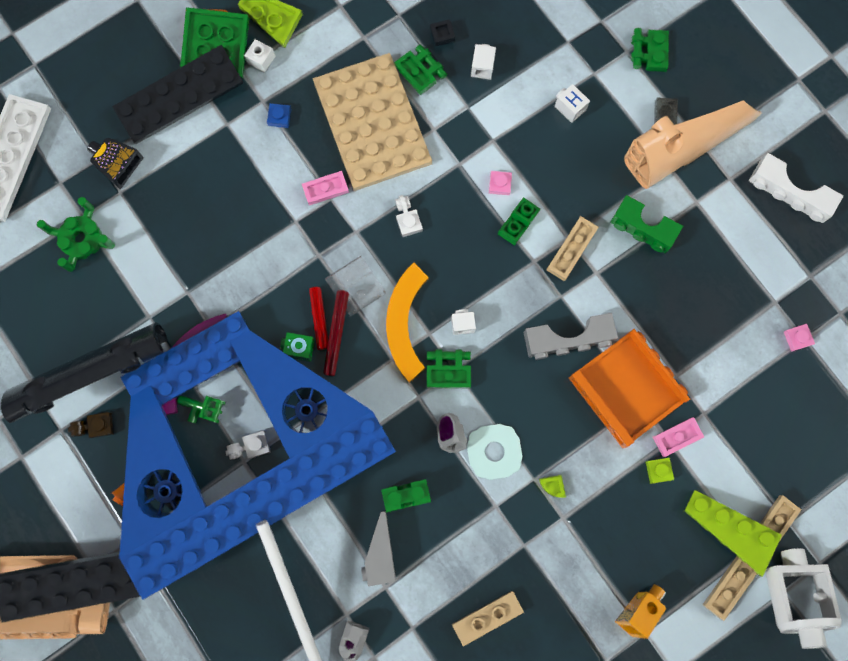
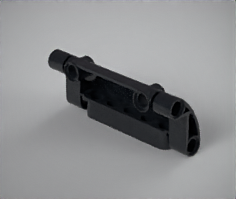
[0,322,168,423]

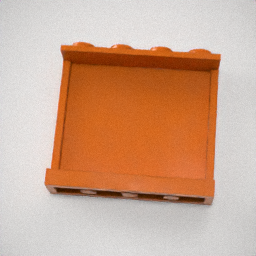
[569,329,690,448]

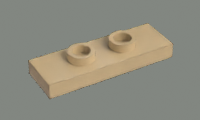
[452,591,524,646]

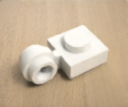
[395,195,423,237]
[225,430,271,460]

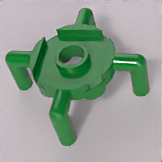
[36,197,115,272]

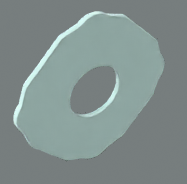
[467,424,522,480]

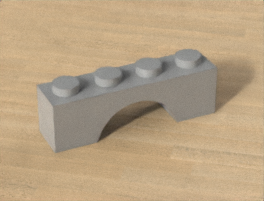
[524,313,618,360]

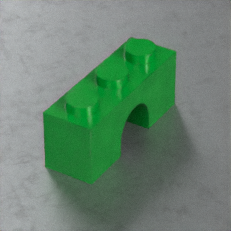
[610,195,683,254]

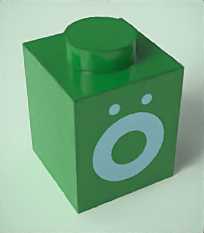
[280,332,315,362]

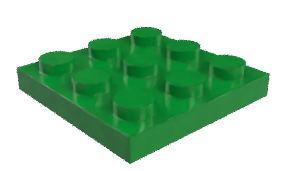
[180,7,249,79]

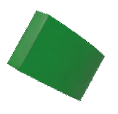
[498,197,541,246]

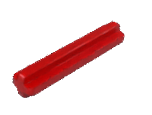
[309,287,328,350]

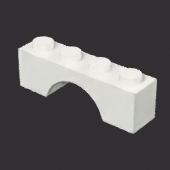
[748,153,843,223]

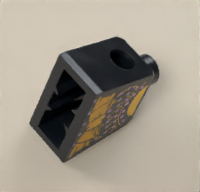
[87,138,144,189]

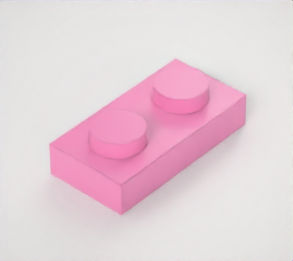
[302,171,349,206]
[653,417,704,457]

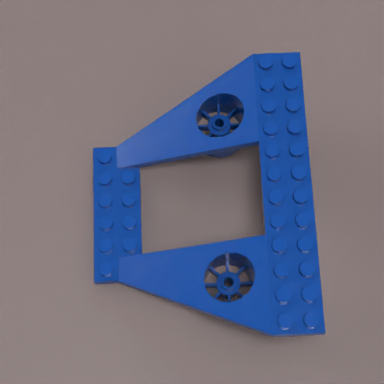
[119,311,396,600]

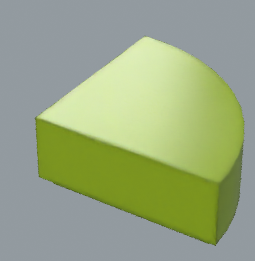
[539,475,566,498]

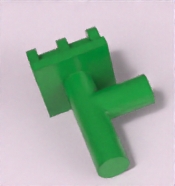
[178,396,226,423]

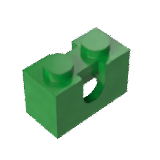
[381,479,431,512]

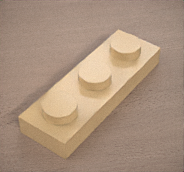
[547,216,599,281]

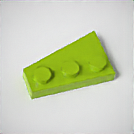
[238,0,303,48]

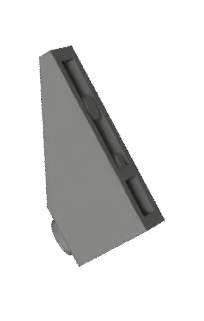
[361,511,396,586]

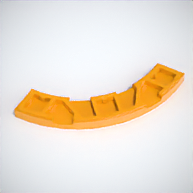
[386,263,429,383]

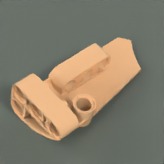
[624,100,762,189]

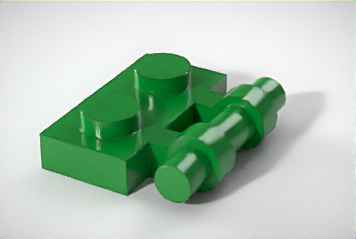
[631,28,669,72]
[394,44,447,96]
[427,349,471,389]

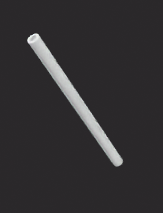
[256,520,322,661]

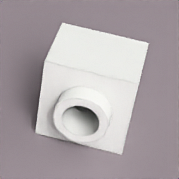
[244,39,275,73]
[451,309,476,335]

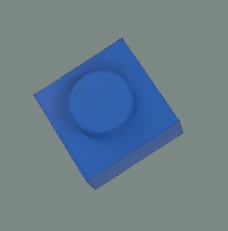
[267,103,291,128]

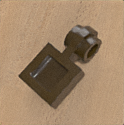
[68,412,114,438]

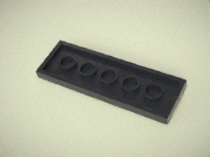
[112,45,244,144]
[0,552,141,623]

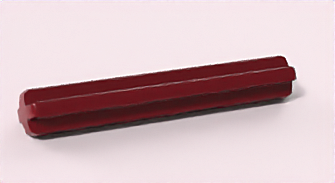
[323,290,349,376]

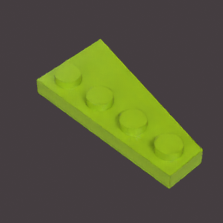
[684,490,782,577]

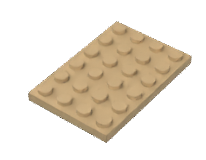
[313,53,432,191]

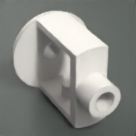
[765,549,842,649]

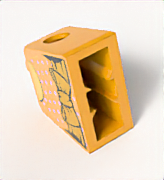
[615,584,666,639]

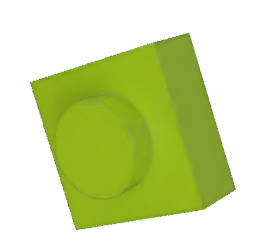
[646,458,674,484]

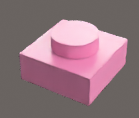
[489,171,512,195]
[784,324,815,352]

